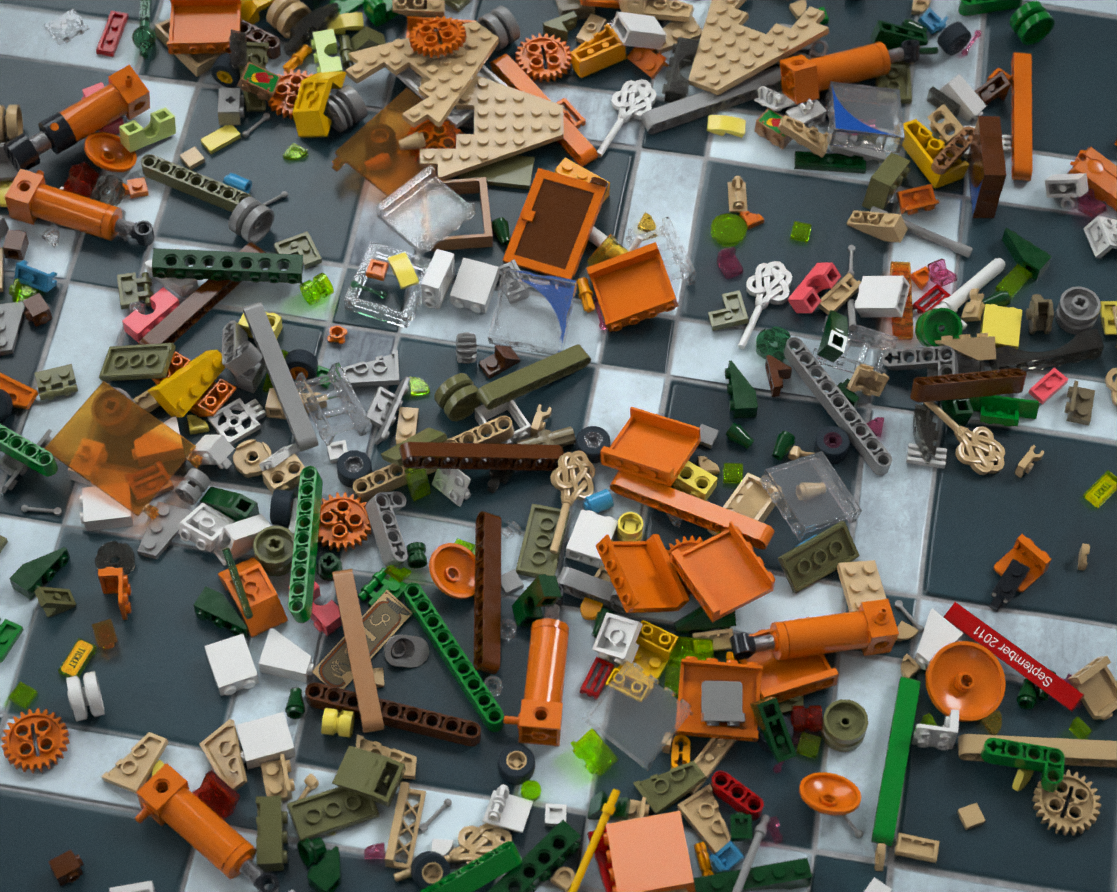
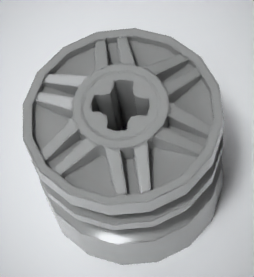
[323,85,367,132]

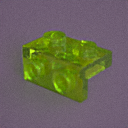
[669,637,714,668]
[570,728,619,776]

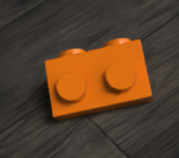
[626,47,669,79]
[896,184,940,215]

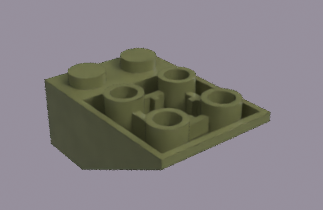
[332,746,406,807]

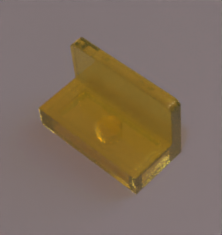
[587,233,629,267]

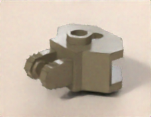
[1026,294,1054,335]

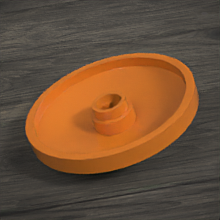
[925,641,1006,722]

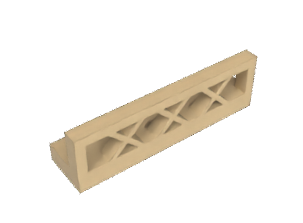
[385,782,426,870]

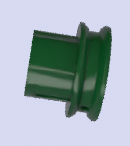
[317,553,343,581]
[297,837,327,867]

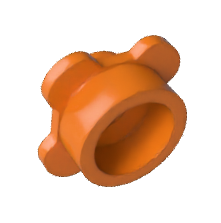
[327,325,348,344]

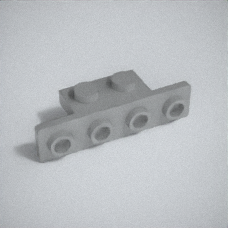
[364,376,410,445]
[0,429,52,493]

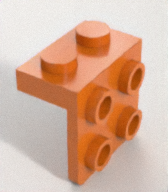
[994,534,1052,592]
[98,567,131,620]

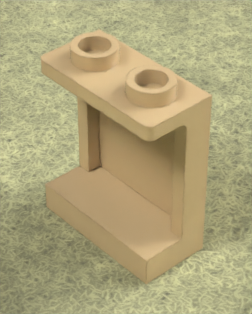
[1068,656,1117,720]

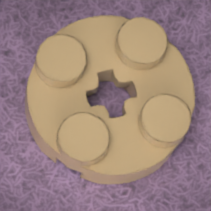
[233,439,272,478]

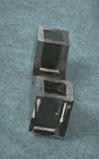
[662,37,699,103]

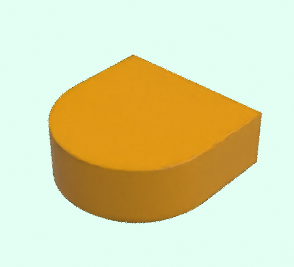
[580,597,603,620]

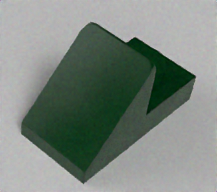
[587,791,631,820]

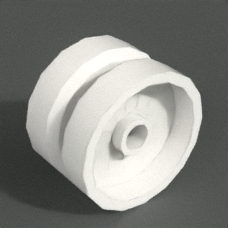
[66,671,105,721]

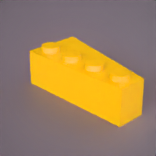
[896,119,970,189]
[148,350,226,418]

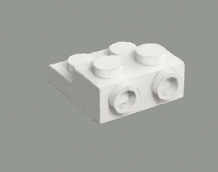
[178,503,235,552]
[592,612,643,666]

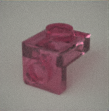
[1077,188,1107,218]

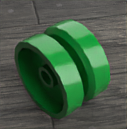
[1009,1,1055,45]
[915,308,963,347]

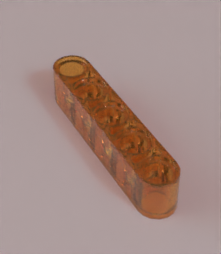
[890,261,913,340]

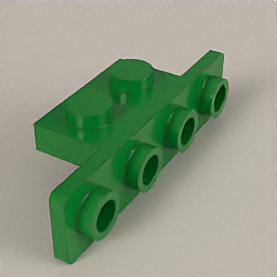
[969,395,1039,427]

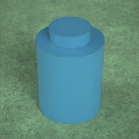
[223,173,252,194]
[583,489,614,514]

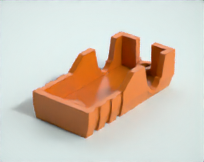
[1068,147,1117,211]

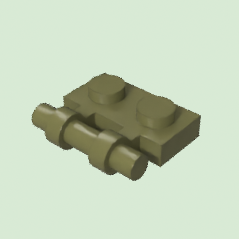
[117,272,153,309]
[34,364,78,400]

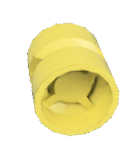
[617,512,643,541]
[321,708,355,738]

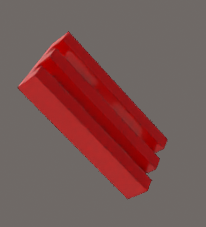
[912,284,951,315]
[580,657,615,700]

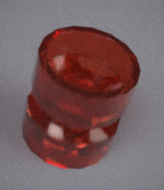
[791,705,823,732]

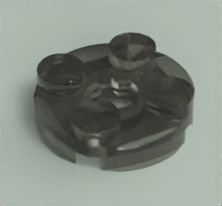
[90,175,125,206]
[95,541,135,575]

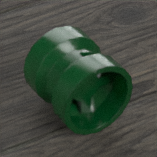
[406,542,428,569]

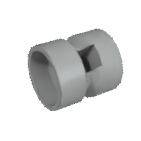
[175,468,211,505]

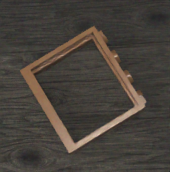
[418,177,493,252]

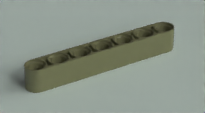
[141,154,251,212]
[476,344,591,410]

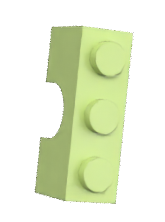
[310,29,343,73]
[119,107,176,152]

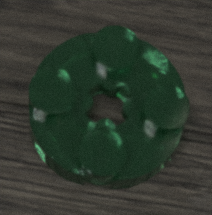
[756,327,793,362]

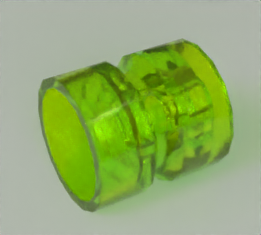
[299,272,334,305]

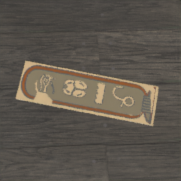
[312,590,412,689]

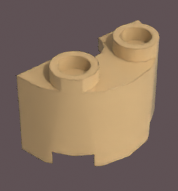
[846,364,890,397]

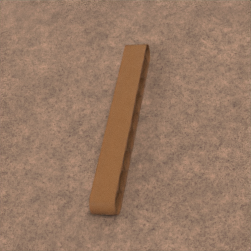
[332,569,384,733]

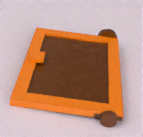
[503,168,608,285]

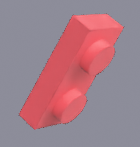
[1028,368,1068,405]

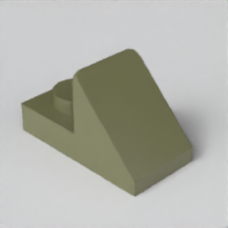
[543,11,577,42]
[34,587,76,617]

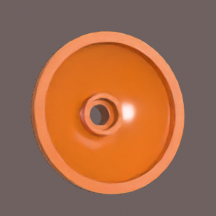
[84,132,137,172]
[429,543,475,599]
[799,772,861,816]

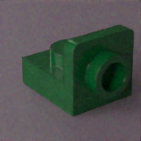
[837,378,860,409]
[729,812,752,842]

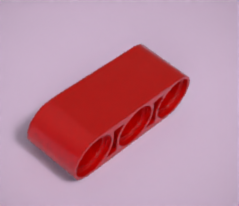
[711,771,764,820]

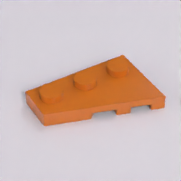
[0,373,39,409]

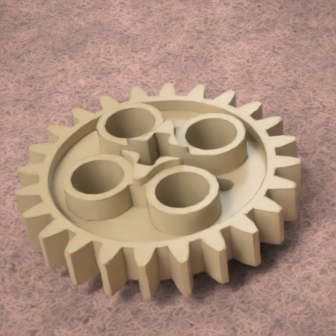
[1032,770,1101,836]

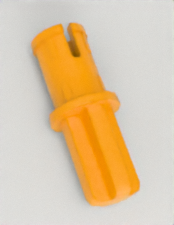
[283,44,312,73]
[576,277,595,313]

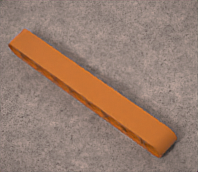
[1011,52,1032,181]
[490,54,598,167]
[610,470,775,550]

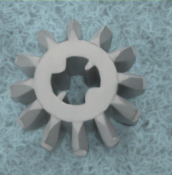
[456,332,477,364]

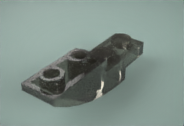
[284,2,339,58]
[913,401,939,464]

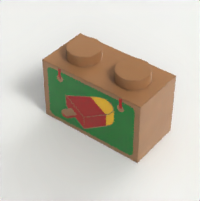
[237,61,281,101]
[754,108,792,149]

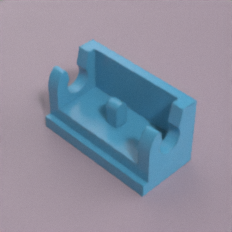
[14,260,57,292]

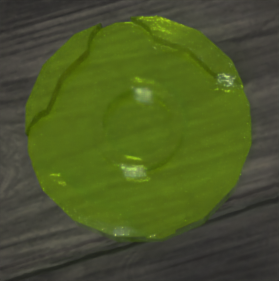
[710,213,747,246]

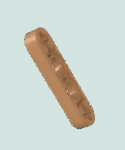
[931,127,975,175]

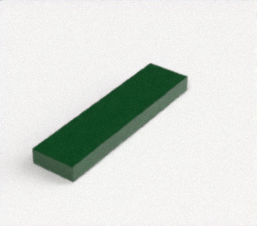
[794,151,866,174]

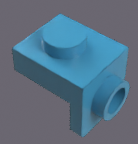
[917,7,949,35]
[709,841,745,873]

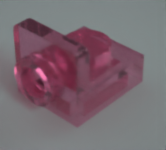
[717,247,743,279]
[927,258,957,287]

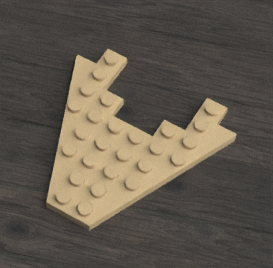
[688,0,829,95]
[345,21,499,128]
[420,76,564,181]

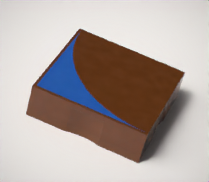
[967,116,1006,218]

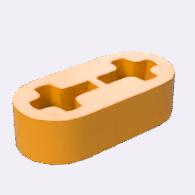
[671,735,690,769]

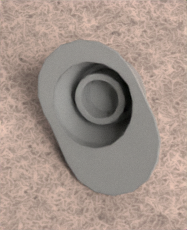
[383,635,429,668]

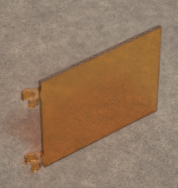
[331,88,464,212]
[44,381,202,520]

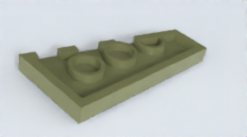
[235,42,269,112]

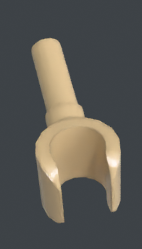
[788,446,816,461]
[298,774,319,800]

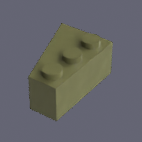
[862,152,910,210]
[256,796,288,872]

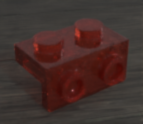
[64,162,100,199]
[192,770,241,819]

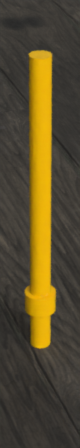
[568,788,620,892]

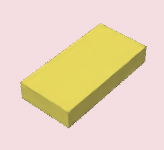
[201,125,241,154]

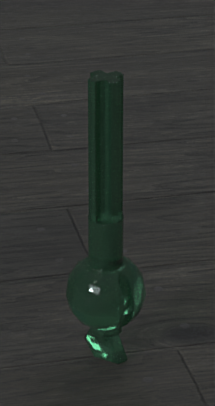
[132,0,156,59]

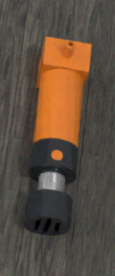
[3,65,150,172]

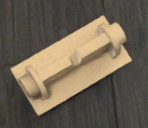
[728,176,747,212]

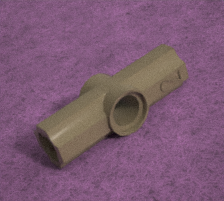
[516,427,576,447]

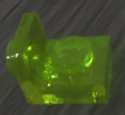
[9,278,40,302]
[663,664,680,697]

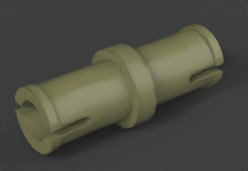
[339,35,354,69]

